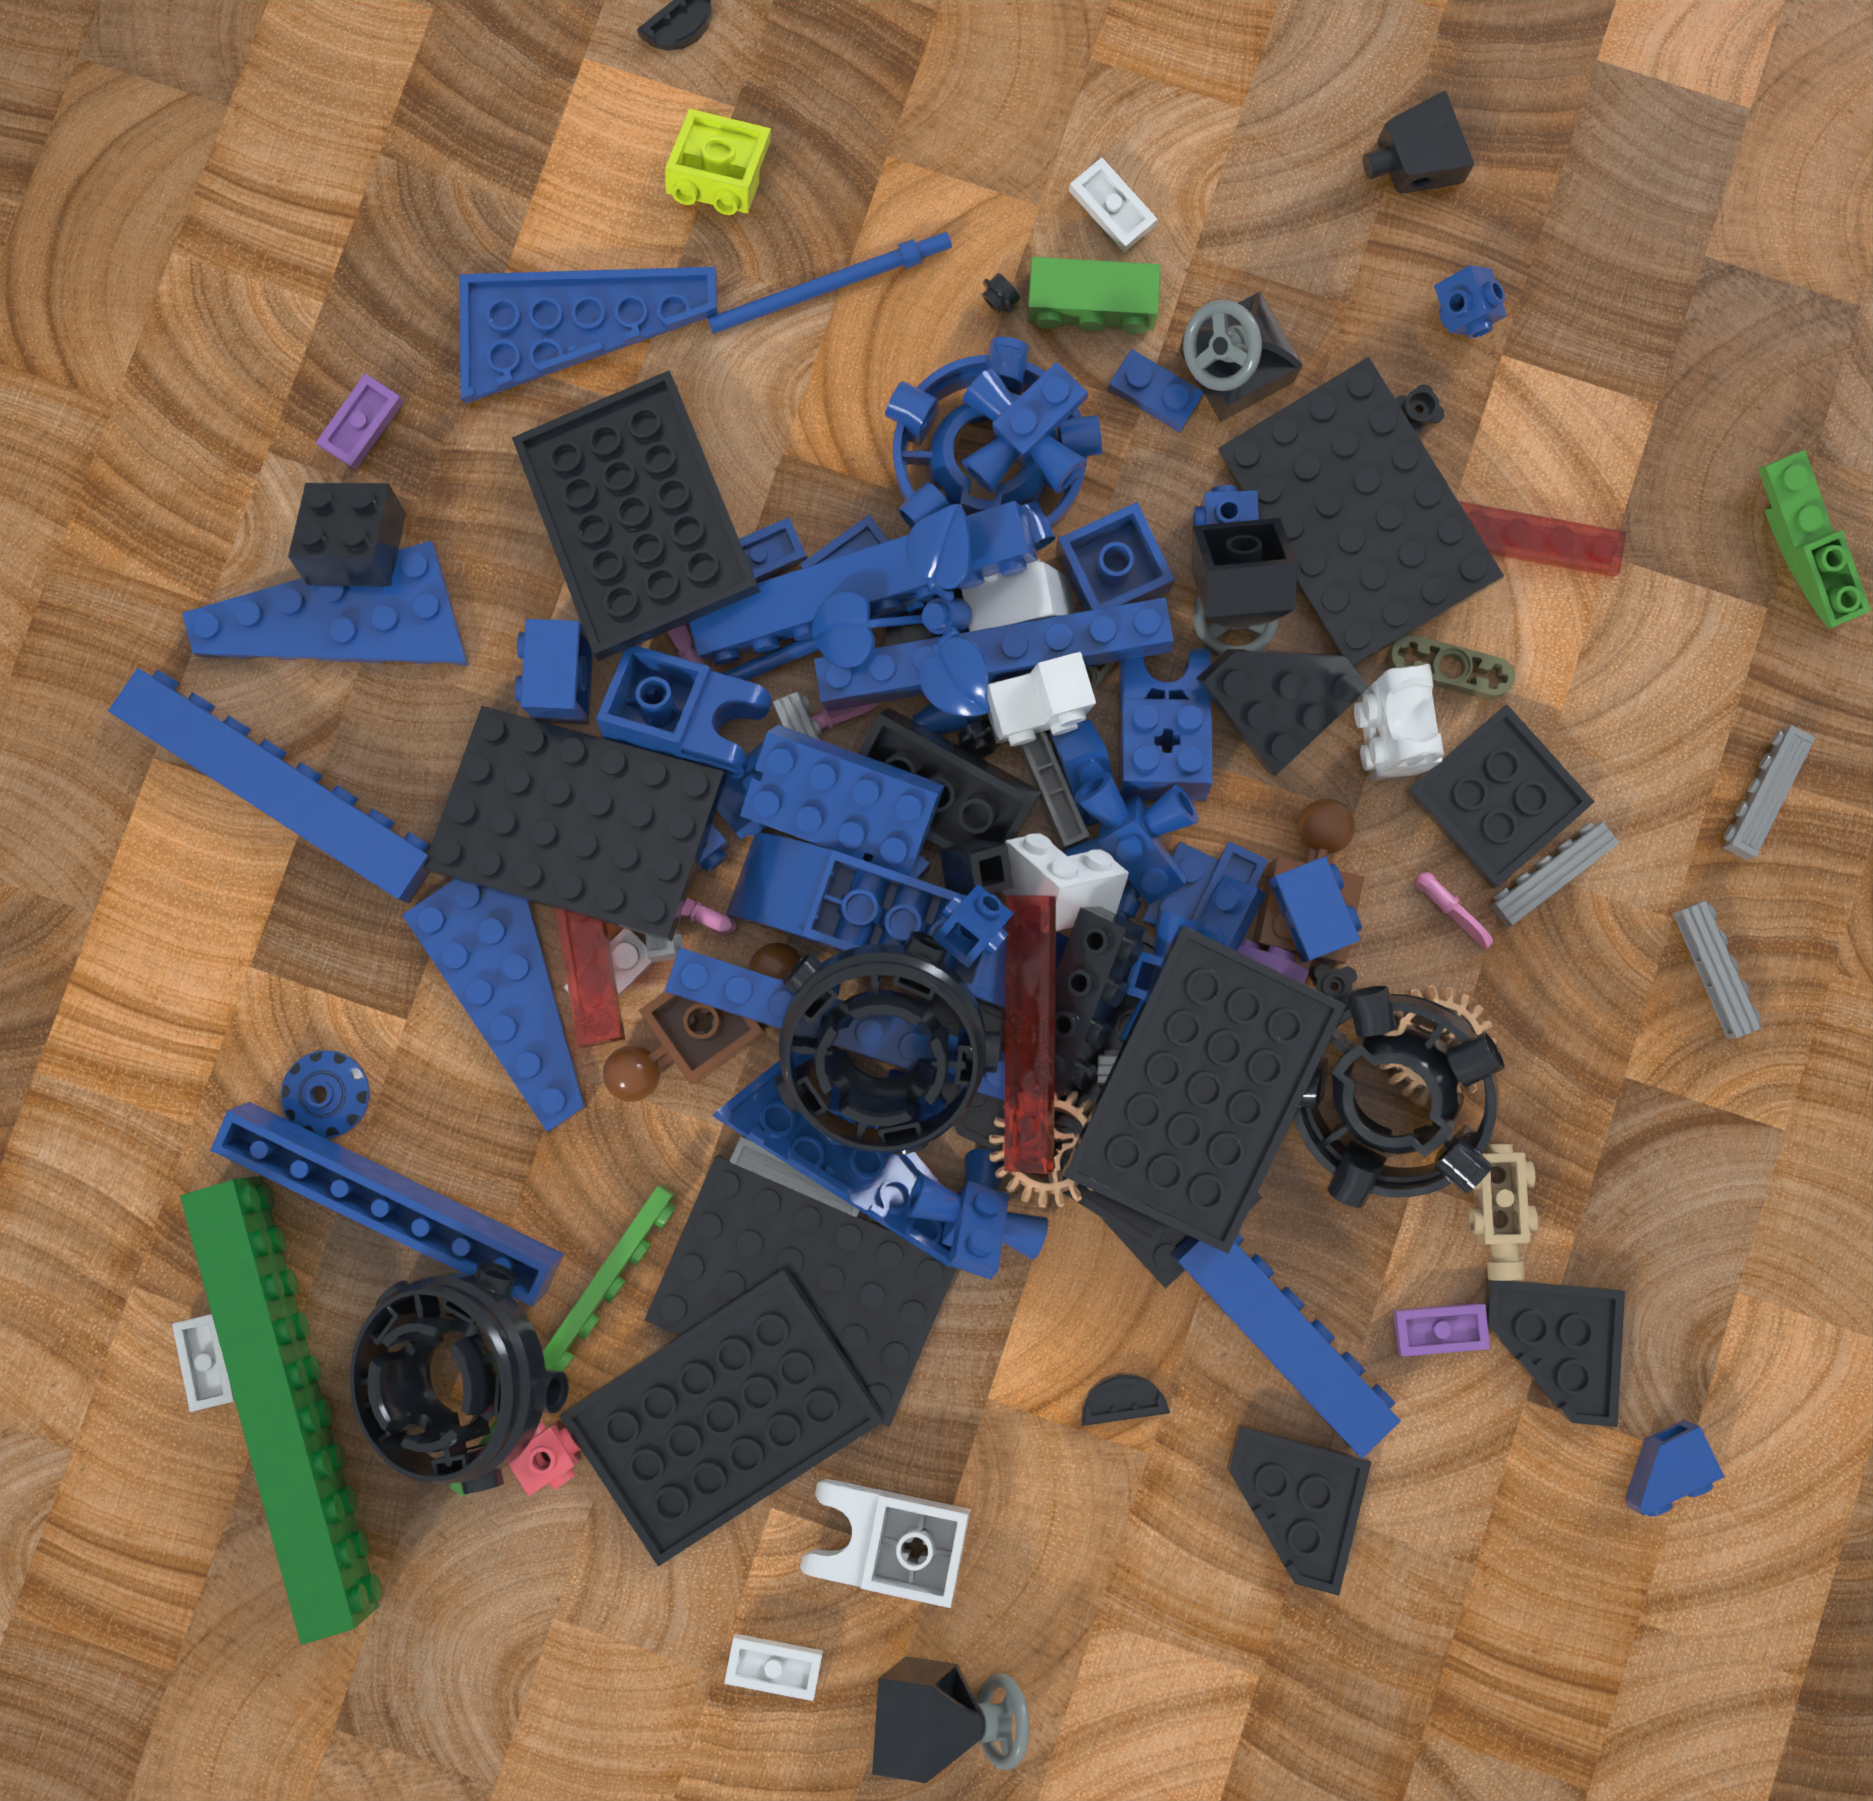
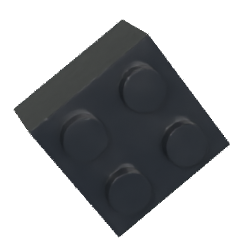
[288,483,406,586]

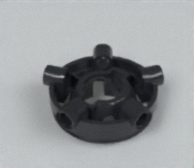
[775,931,1000,1155]
[1294,985,1505,1208]
[350,1262,569,1494]

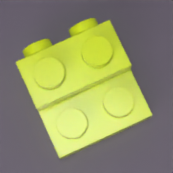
[665,108,771,215]

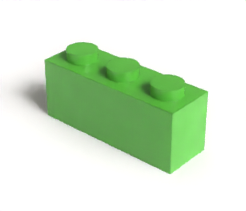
[1027,257,1161,334]

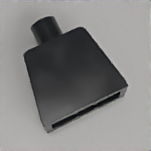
[1363,91,1474,194]

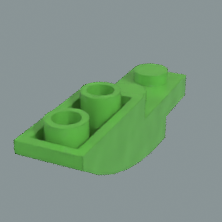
[1758,450,1871,628]

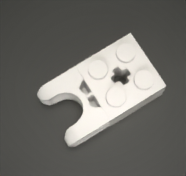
[1354,664,1444,782]
[800,1479,971,1608]

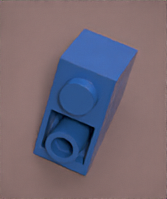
[1049,719,1114,827]
[1625,1420,1725,1517]

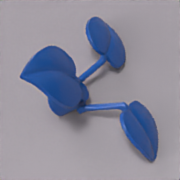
[812,504,990,716]

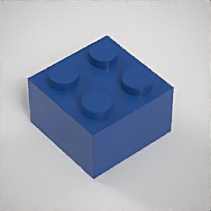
[1055,502,1175,611]
[514,619,593,725]

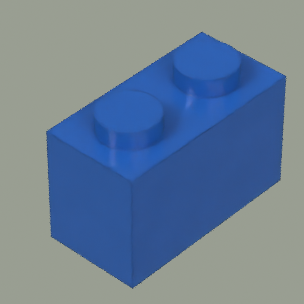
[1268,856,1362,963]

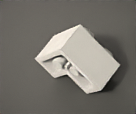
[962,559,1075,632]
[988,652,1096,747]
[1001,833,1129,933]

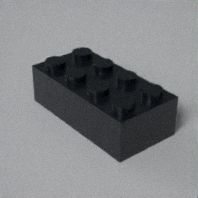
[858,708,1042,848]

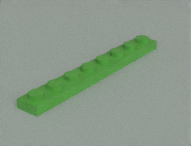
[449,1184,677,1498]

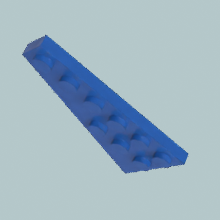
[459,267,718,404]
[182,541,469,666]
[402,879,587,1132]
[712,1052,951,1267]

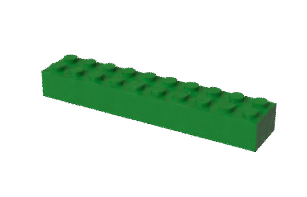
[180,1176,381,1645]

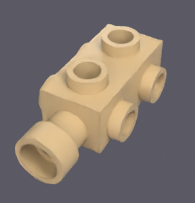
[1468,1144,1538,1281]

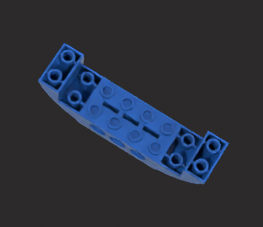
[726,833,1069,1023]

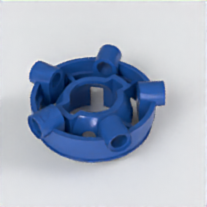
[885,337,1102,551]

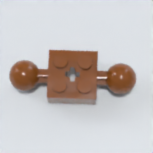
[1252,798,1365,990]
[603,943,802,1102]

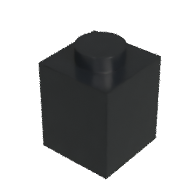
[940,839,1014,896]

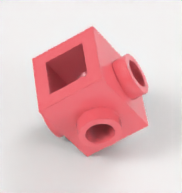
[508,1420,582,1496]

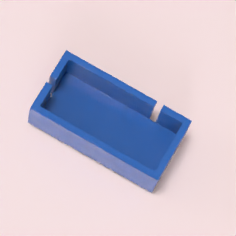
[740,725,945,876]

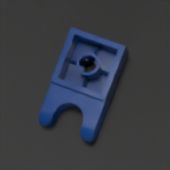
[596,645,772,779]
[1119,648,1212,801]

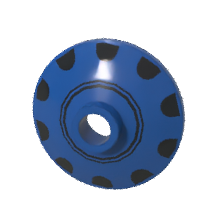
[281,1051,370,1138]

